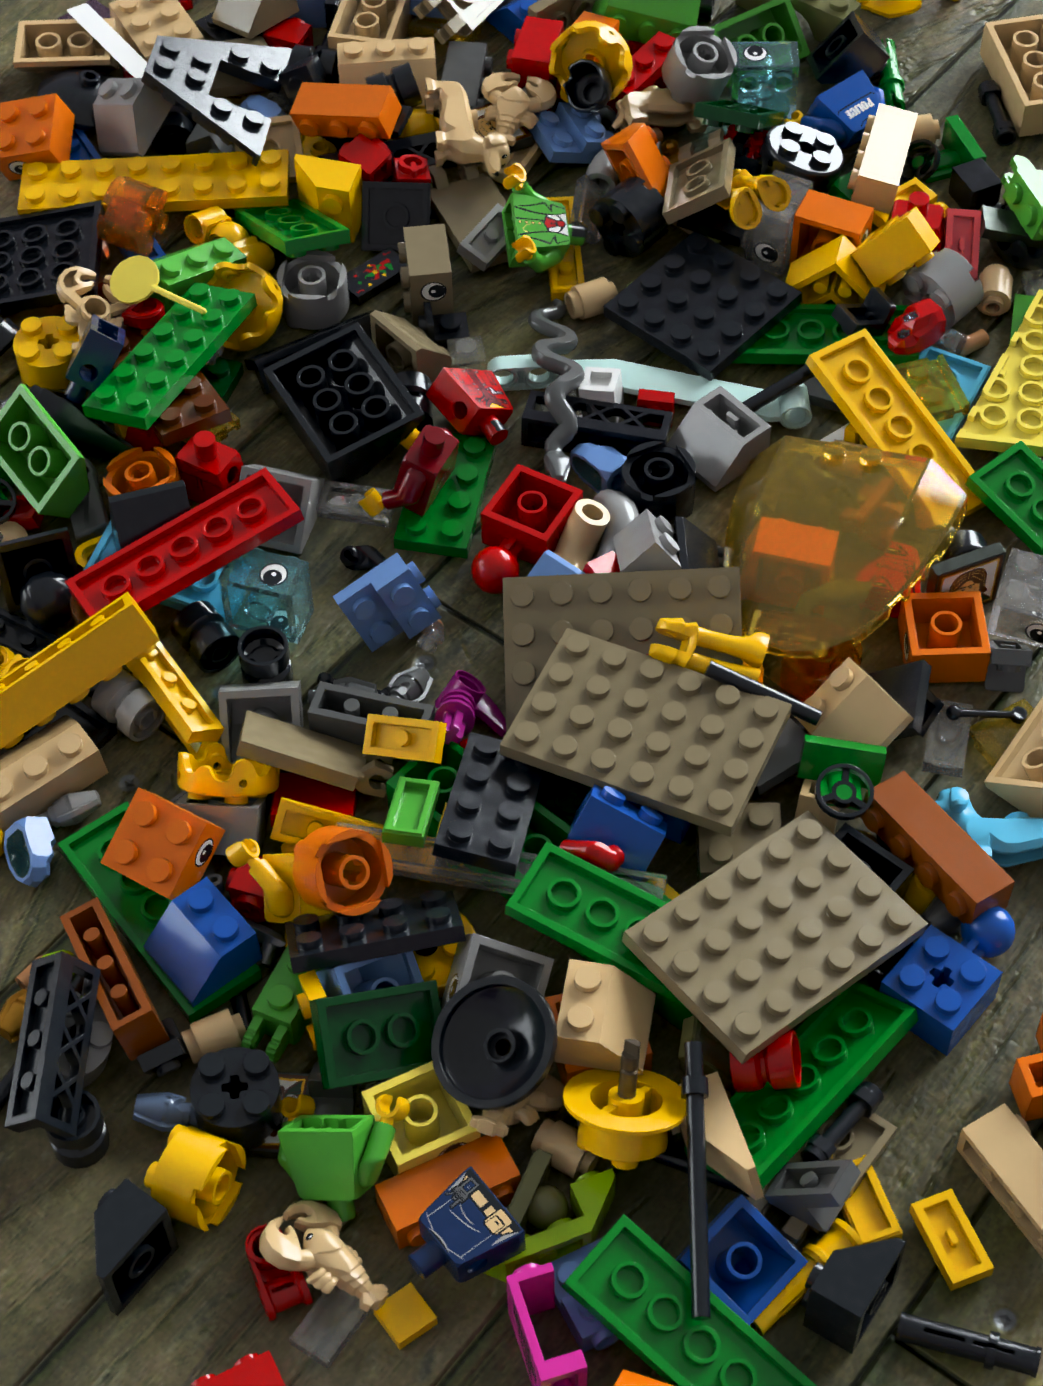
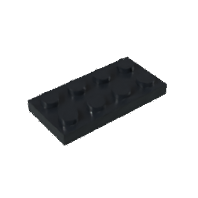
[432,732,545,876]
[284,890,466,974]

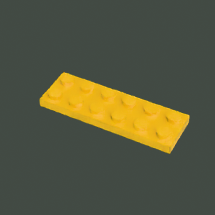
[805,328,986,534]

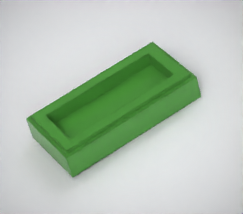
[382,776,440,848]

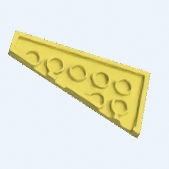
[954,289,1043,457]

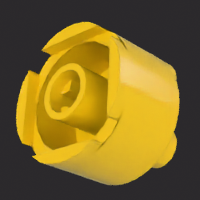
[13,316,91,390]
[144,1124,246,1231]

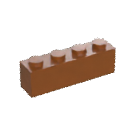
[860,771,1015,924]
[59,897,170,1061]

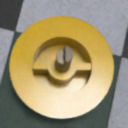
[563,1039,686,1170]

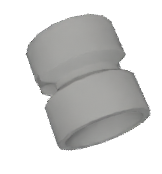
[91,669,166,742]

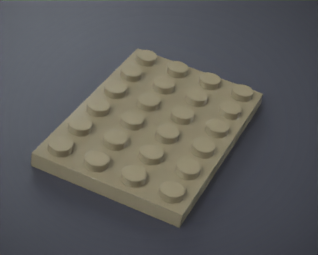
[503,567,743,733]
[500,628,792,837]
[622,811,928,1064]

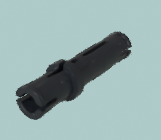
[895,1311,1042,1378]

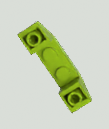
[483,1168,616,1282]

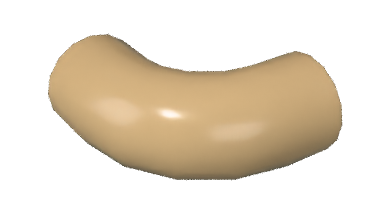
[554,499,610,571]

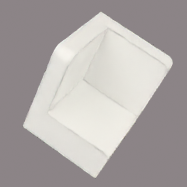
[578,367,624,423]

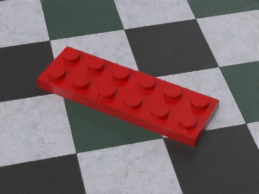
[65,467,304,618]

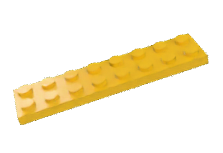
[17,149,290,215]

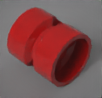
[729,1030,802,1093]

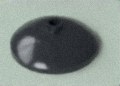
[37,68,115,132]
[431,975,557,1110]

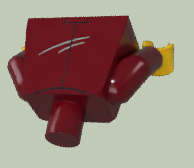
[358,425,459,517]

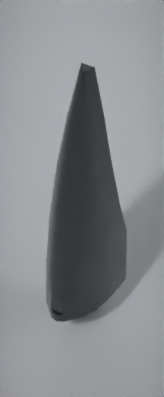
[30,385,136,460]

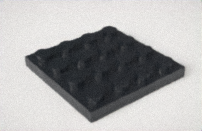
[0,200,105,315]
[603,230,802,381]

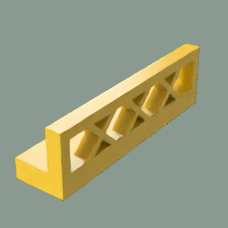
[125,641,225,760]

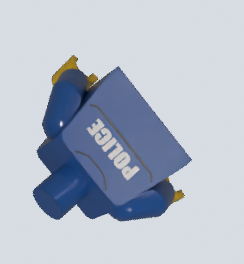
[784,70,885,149]

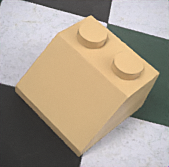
[794,657,914,748]
[555,959,656,1076]

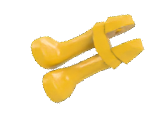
[716,169,791,230]
[648,618,770,681]

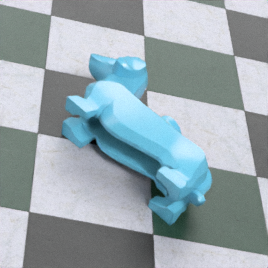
[935,787,1043,867]

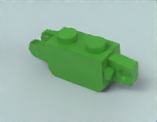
[1001,155,1043,241]
[241,945,325,1063]

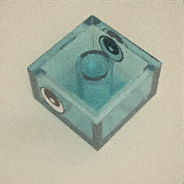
[728,41,800,119]
[218,548,314,644]

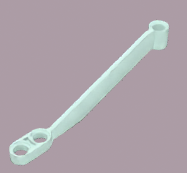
[487,354,812,429]

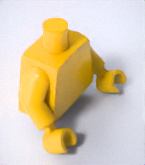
[226,839,333,947]

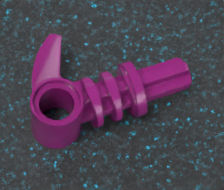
[434,670,507,745]

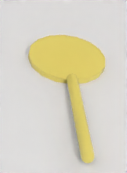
[110,255,207,315]

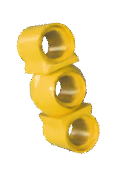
[184,206,275,272]

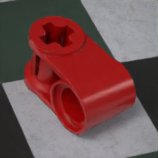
[245,1224,313,1322]

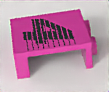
[506,1262,588,1386]

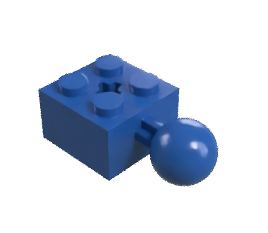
[879,906,1016,1056]

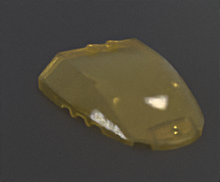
[723,435,968,658]

